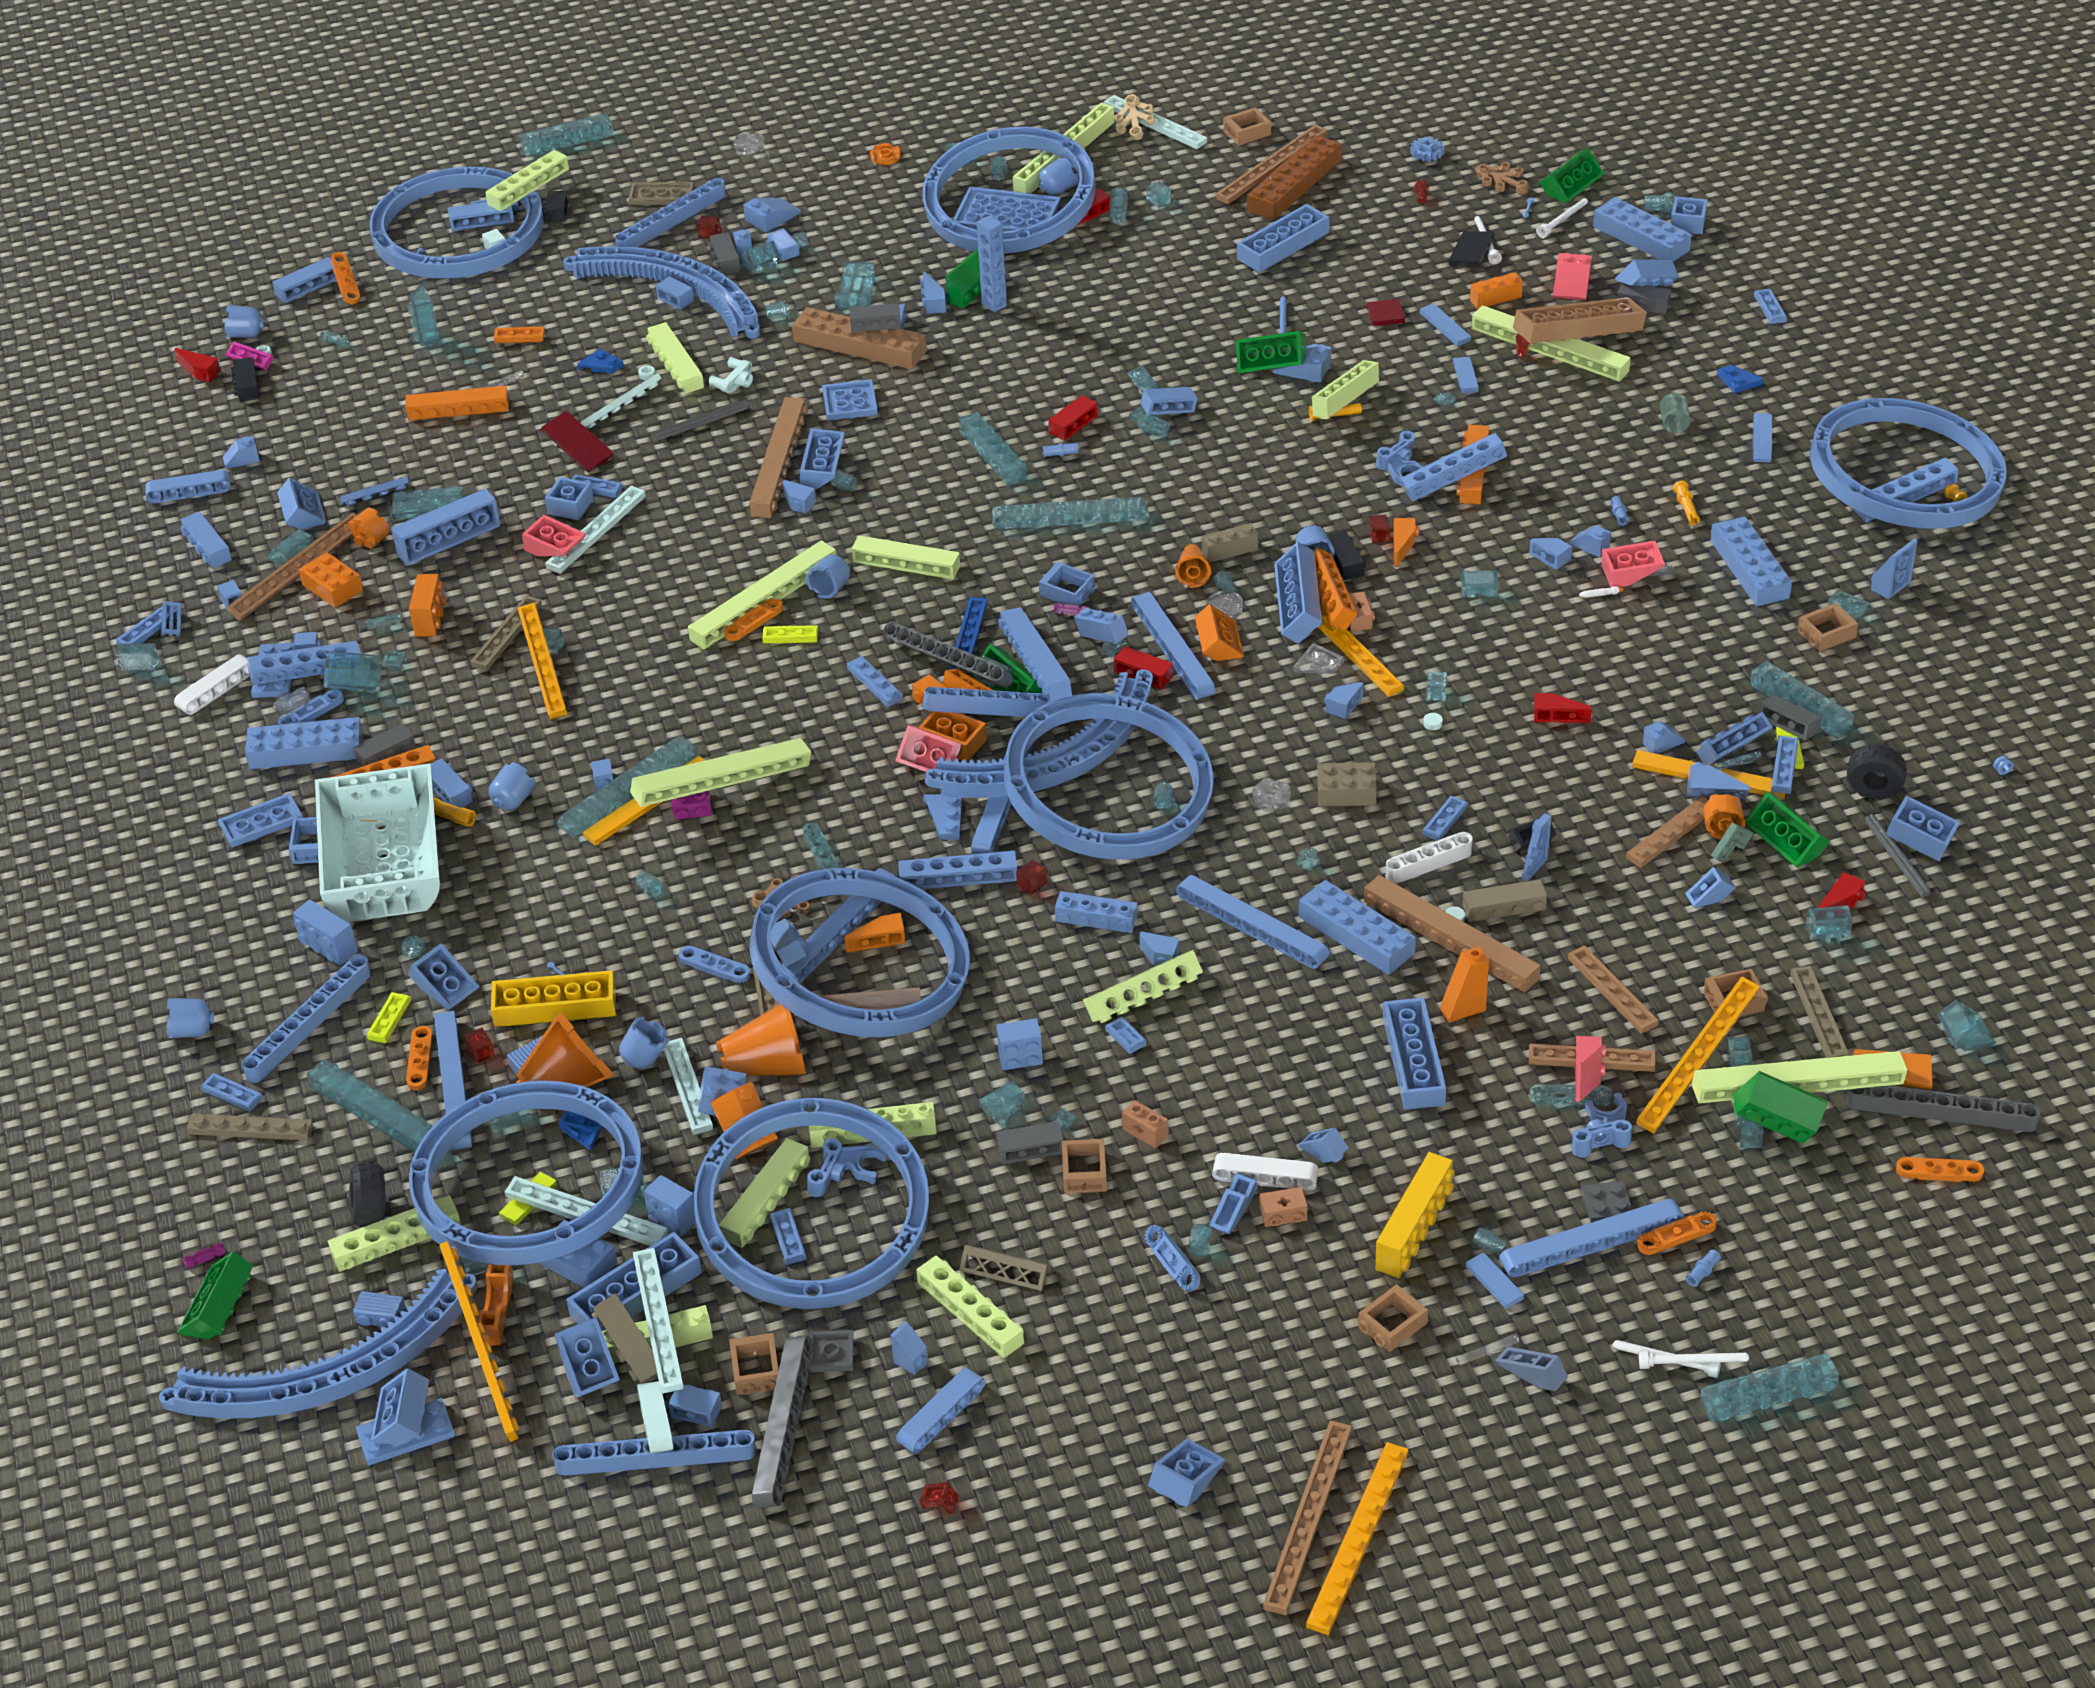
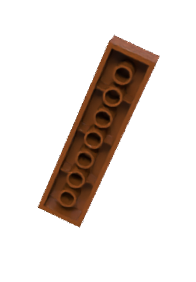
[1247,135,1342,221]

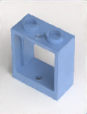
[1039,562,1096,606]
[289,817,319,864]

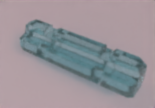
[320,330,350,347]
[366,613,401,630]

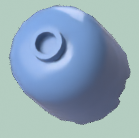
[1038,157,1079,196]
[224,304,265,339]
[1296,525,1334,557]
[806,555,850,599]
[488,762,536,811]
[167,998,214,1038]
[619,1017,670,1069]

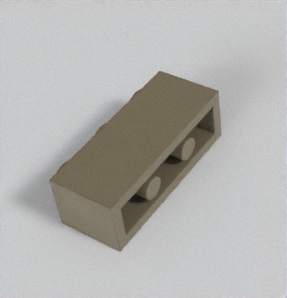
[1202,523,1258,563]

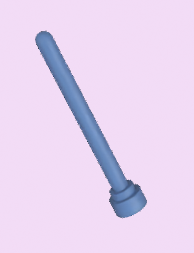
[1280,296,1287,333]

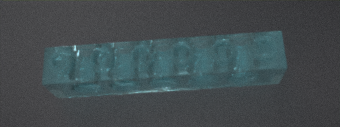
[518,113,614,157]
[959,412,1027,486]
[1750,661,1855,739]
[1726,1037,1764,1148]
[1700,1353,1839,1423]

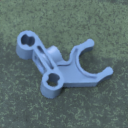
[1376,431,1423,487]
[1572,1093,1632,1158]
[807,1138,887,1197]

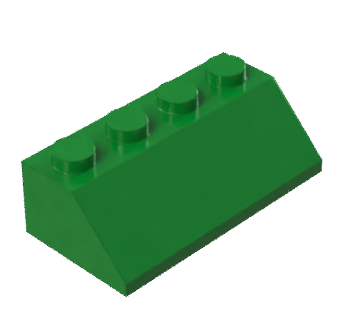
[1539,147,1605,203]
[946,248,981,308]
[1236,331,1307,374]
[970,644,1043,694]
[1745,791,1831,868]
[1733,1071,1827,1144]
[177,1251,254,1340]

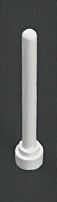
[1536,198,1588,238]
[1475,216,1502,264]
[1613,1340,1721,1378]
[1639,1351,1749,1369]

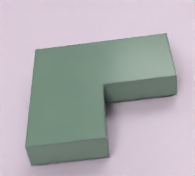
[1711,823,1754,862]

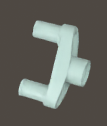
[709,357,753,393]

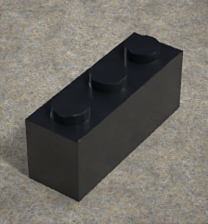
[231,357,260,402]
[1327,530,1366,581]

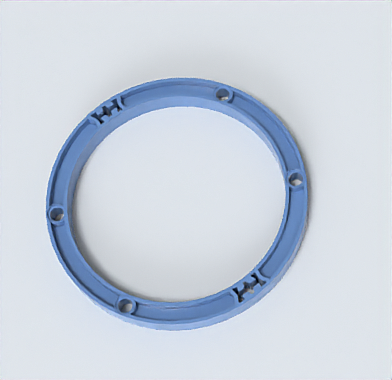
[923,127,1096,254]
[370,167,544,278]
[1810,398,2007,529]
[1004,693,1213,860]
[749,868,970,1037]
[409,1081,644,1265]
[694,1098,929,1309]

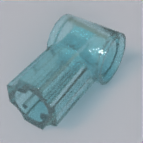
[1644,192,1675,213]

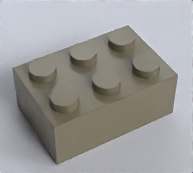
[1317,762,1376,806]

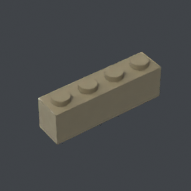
[1462,879,1547,922]
[591,1293,657,1383]

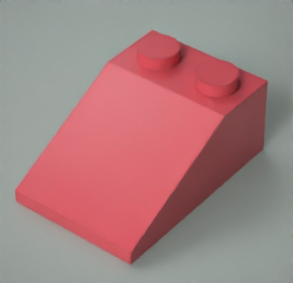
[1553,253,1592,301]
[522,515,586,556]
[1602,541,1665,588]
[895,724,961,772]
[1575,1036,1606,1102]

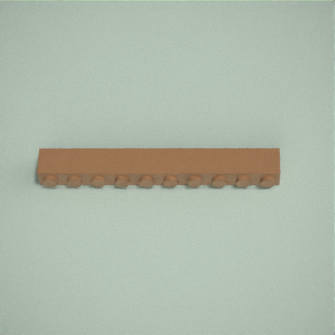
[749,397,808,518]
[1364,875,1540,993]

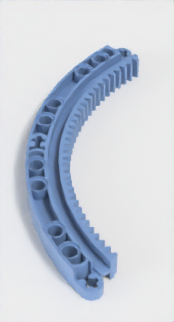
[563,246,760,339]
[925,669,1153,798]
[159,1269,478,1418]

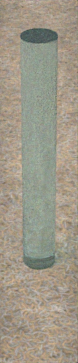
[1711,751,1761,770]

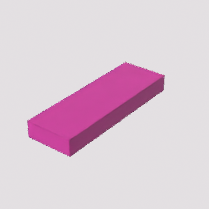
[226,341,274,371]

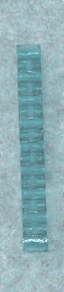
[992,497,1149,529]
[557,736,696,837]

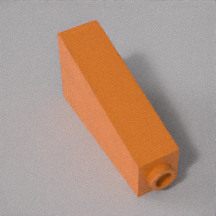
[1440,946,1489,1023]
[1853,1049,1932,1091]

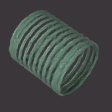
[1660,393,1690,433]

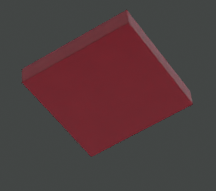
[1366,299,1405,326]

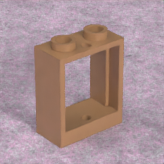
[1223,107,1272,146]
[1798,603,1858,652]
[1703,969,1768,1016]
[1062,1139,1107,1194]
[1358,1284,1428,1352]
[729,1333,779,1395]

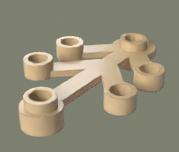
[1114,94,1156,140]

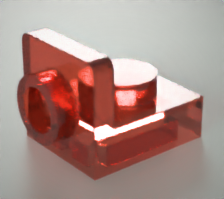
[919,1482,959,1514]

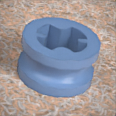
[1993,755,2014,775]

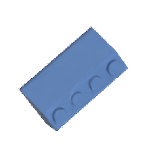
[800,428,845,489]

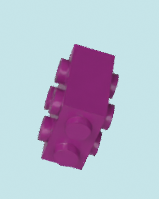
[671,790,712,820]

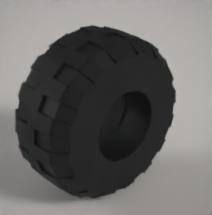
[1847,744,1907,800]
[349,1163,385,1227]

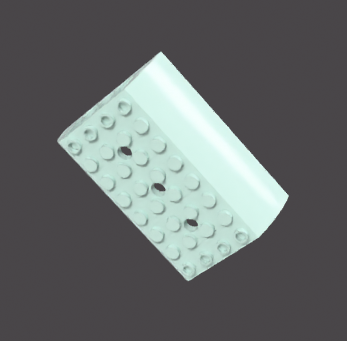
[315,764,440,922]

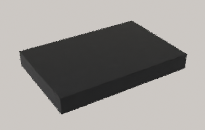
[1448,231,1495,266]

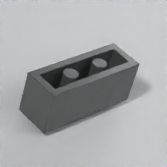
[708,232,740,275]
[1617,283,1671,315]
[849,303,901,332]
[1759,695,1822,740]
[353,724,416,767]
[997,1121,1064,1165]

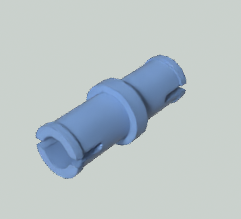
[1043,442,1079,457]
[1610,496,1629,526]
[1686,1250,1721,1287]

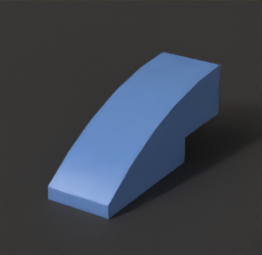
[1752,413,1772,462]
[1209,1173,1258,1234]

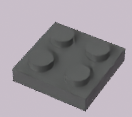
[1581,1181,1632,1223]
[809,1330,854,1373]

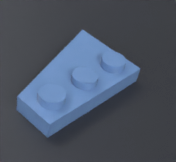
[924,794,962,840]
[1521,813,1551,881]

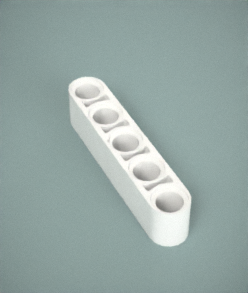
[174,654,250,715]
[1386,832,1472,884]
[1212,1153,1319,1191]

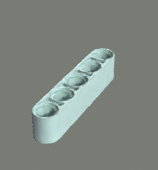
[637,1381,673,1454]

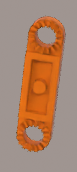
[331,252,360,305]
[724,598,783,641]
[406,1026,433,1091]
[1896,1157,1984,1182]
[1637,1211,1717,1255]

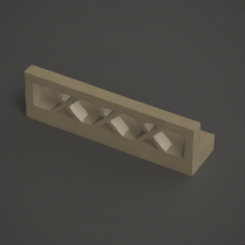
[959,1245,1052,1291]

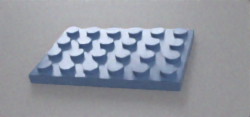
[953,186,1061,232]

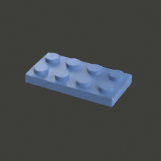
[251,643,294,698]
[218,793,303,848]
[356,1398,455,1466]

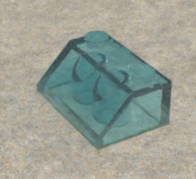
[407,284,440,347]
[324,651,382,693]

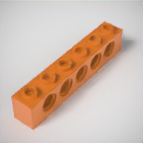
[1314,547,1358,630]
[330,745,436,778]

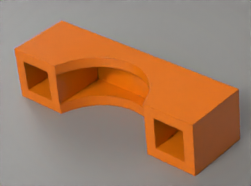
[477,1264,514,1345]

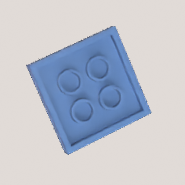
[822,379,878,421]

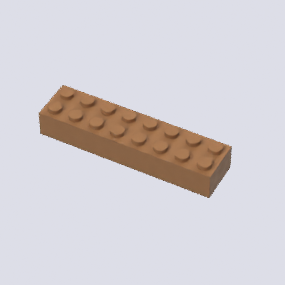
[1513,297,1647,344]
[792,307,927,369]

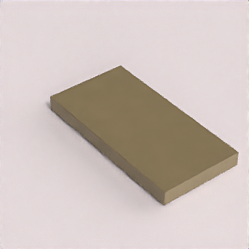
[628,182,695,205]

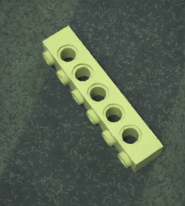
[485,150,569,212]
[1083,950,1203,1023]
[809,1102,936,1148]
[328,1195,461,1272]
[916,1255,1024,1358]

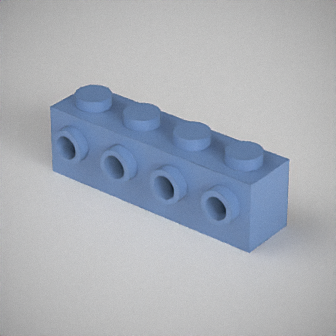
[1697,712,1773,765]
[1055,891,1138,933]

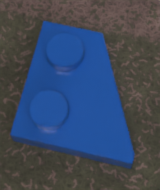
[577,349,624,374]
[1717,365,1763,393]
[559,1111,603,1150]

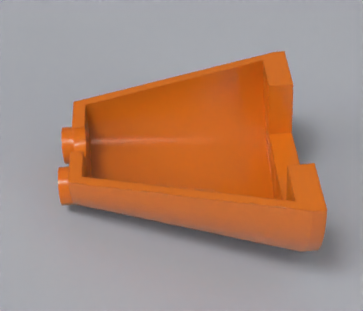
[716,1004,806,1076]
[516,1012,614,1087]

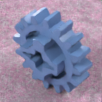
[1410,137,1444,162]

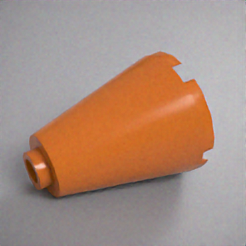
[1175,544,1211,588]

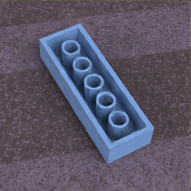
[1593,197,1692,262]
[1237,204,1329,273]
[391,488,500,566]
[1710,517,1792,606]
[1274,541,1322,644]
[245,717,363,769]
[1299,880,1416,975]
[1383,998,1446,1110]
[566,1232,702,1331]

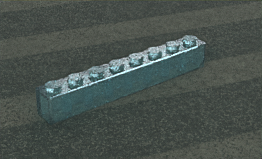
[307,1059,433,1152]

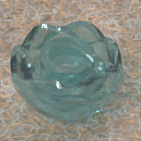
[401,936,426,958]

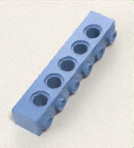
[977,215,1007,312]
[1400,433,1507,502]
[1854,458,1958,523]
[247,641,362,685]
[898,851,1018,889]

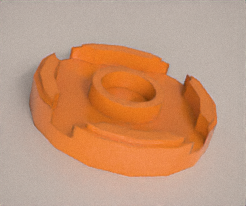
[870,143,901,165]

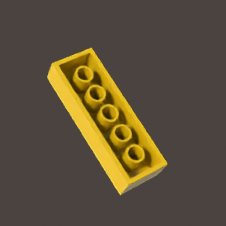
[491,970,616,1027]
[1375,1152,1455,1278]

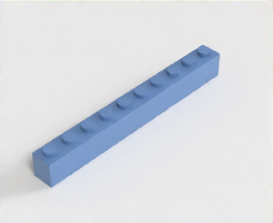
[998,607,1072,701]

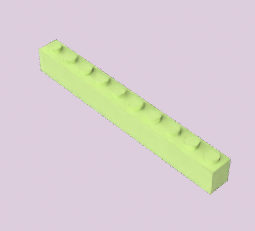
[1013,103,1114,194]
[1472,305,1630,382]
[688,540,836,649]
[630,738,811,807]
[1692,1051,1907,1104]

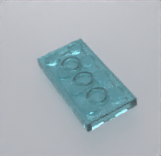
[392,486,463,520]

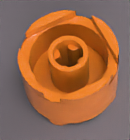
[347,508,390,549]
[1703,794,1745,840]

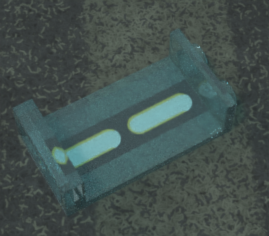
[834,262,876,310]

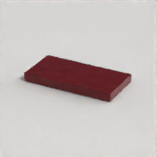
[541,410,614,473]

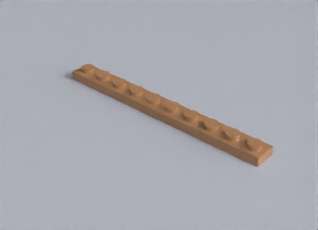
[1216,124,1328,204]
[227,512,357,621]
[1263,1420,1352,1615]

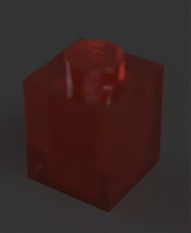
[697,215,723,239]
[1368,514,1390,543]
[1016,860,1047,895]
[464,1027,495,1064]

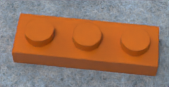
[494,326,545,344]

